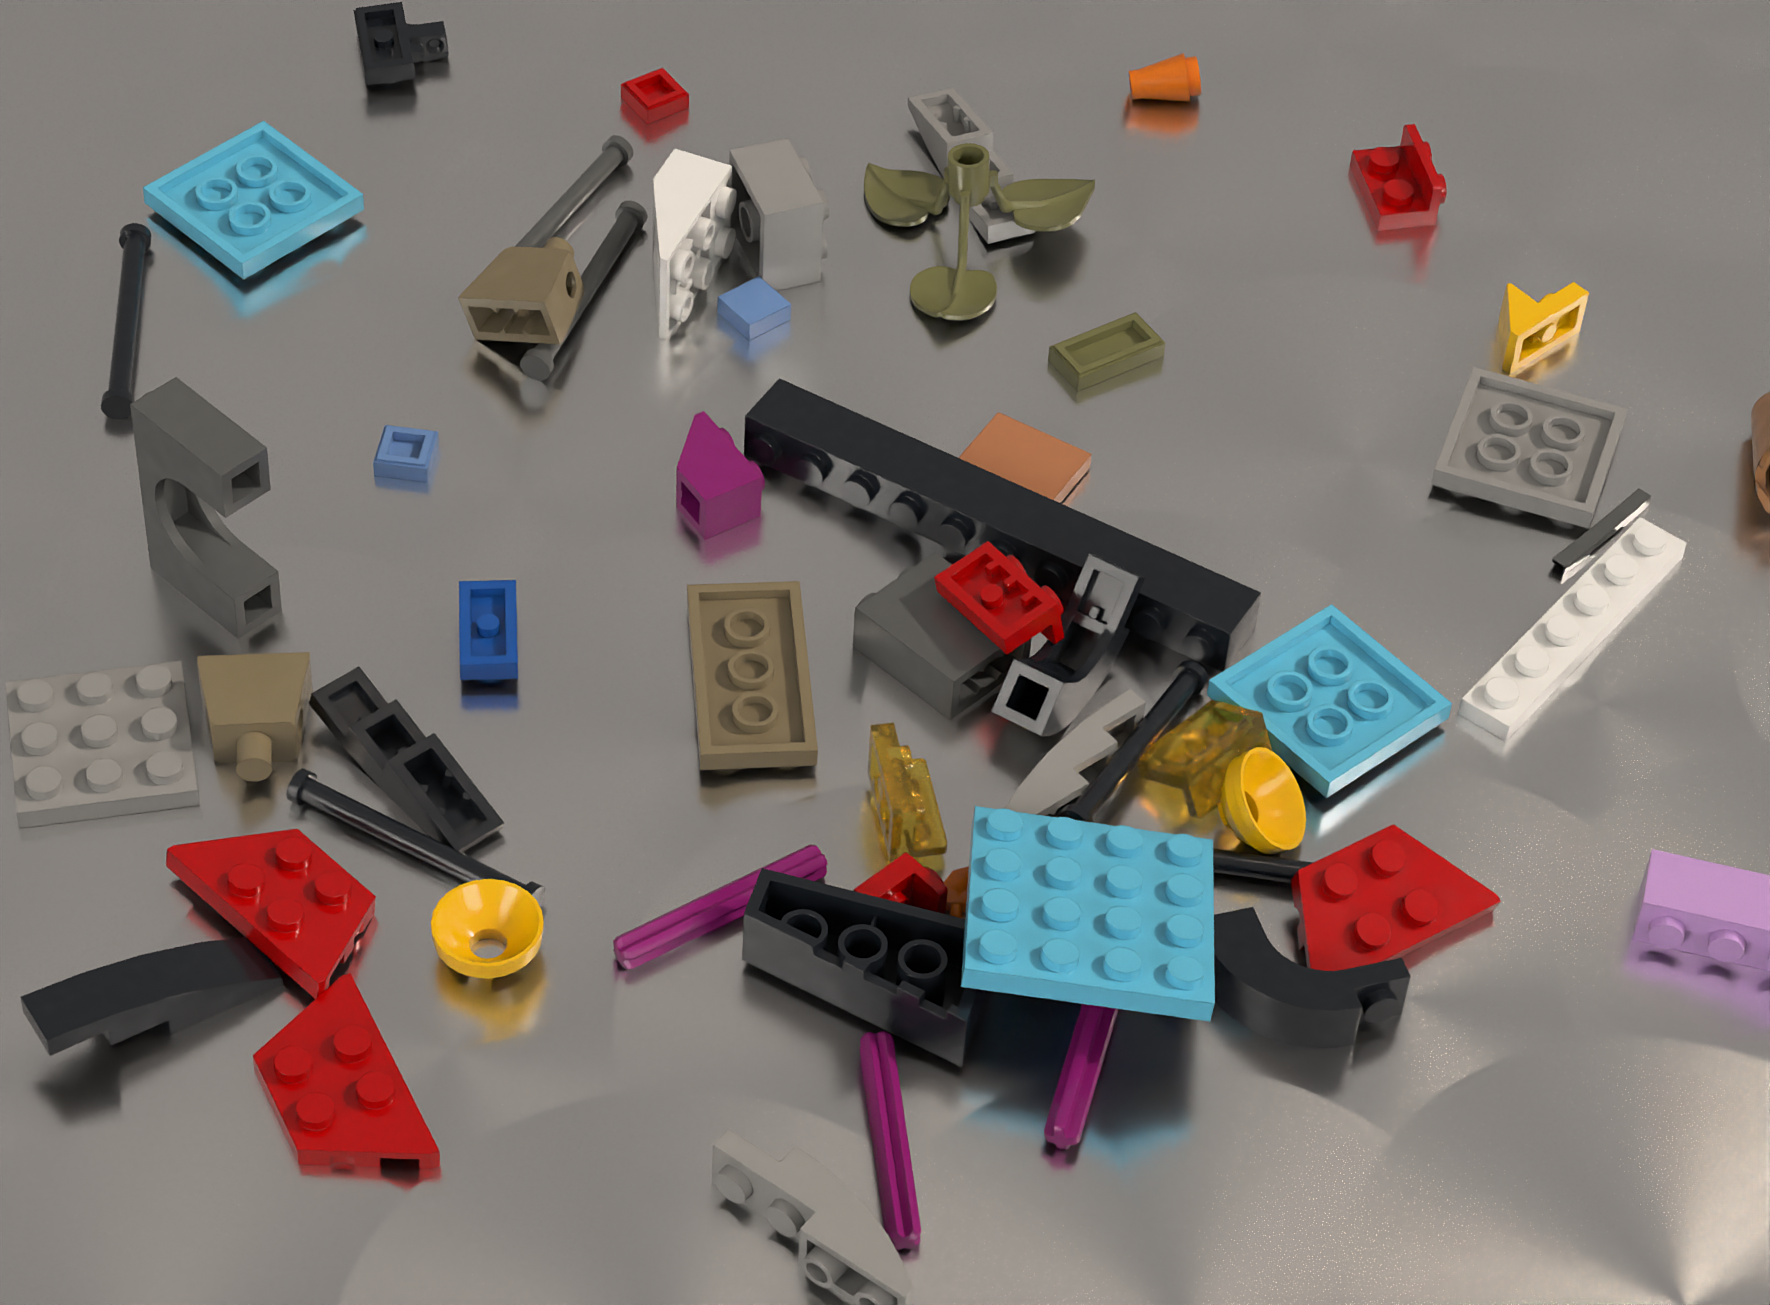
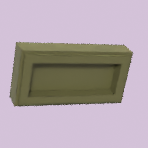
[1048,312,1166,392]

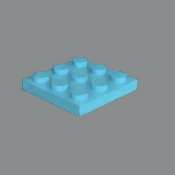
[143,121,364,279]
[1207,604,1452,798]

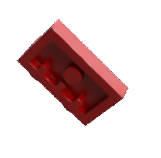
[1350,124,1447,231]
[934,541,1064,655]

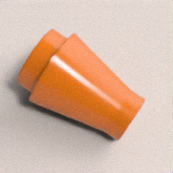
[1128,53,1201,102]

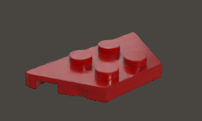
[1291,824,1501,971]
[166,829,376,999]
[253,973,440,1169]

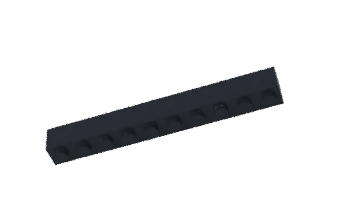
[744,378,1261,672]

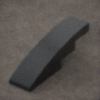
[309,666,504,853]
[20,937,283,1056]

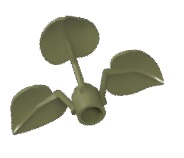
[864,143,1095,321]

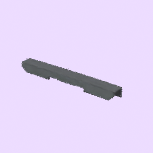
[1552,488,1652,576]

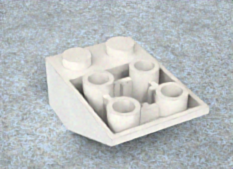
[652,149,737,340]

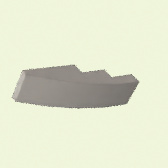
[908,88,1035,244]
[1004,688,1146,817]

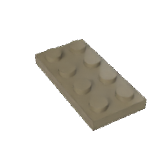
[687,581,818,770]

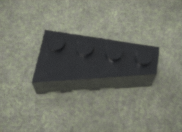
[742,868,988,1067]

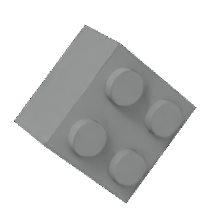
[729,138,829,291]

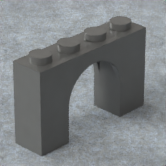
[130,377,282,639]

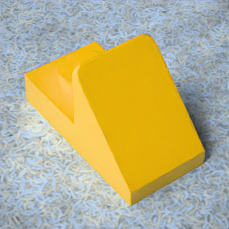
[1499,282,1589,375]

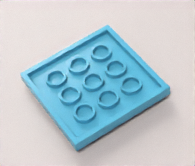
[961,806,1215,1022]

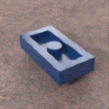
[459,580,518,680]

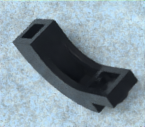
[991,554,1146,736]
[1214,907,1411,1048]

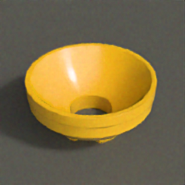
[1217,747,1306,854]
[431,879,544,979]

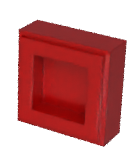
[621,68,689,124]

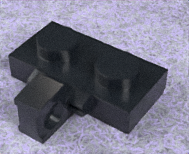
[353,2,449,85]

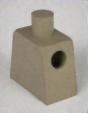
[458,237,584,344]
[197,652,313,782]

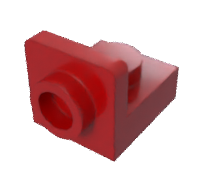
[853,852,948,914]

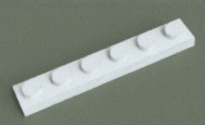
[1458,517,1687,742]

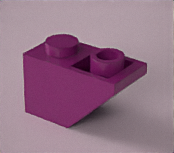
[676,411,765,540]

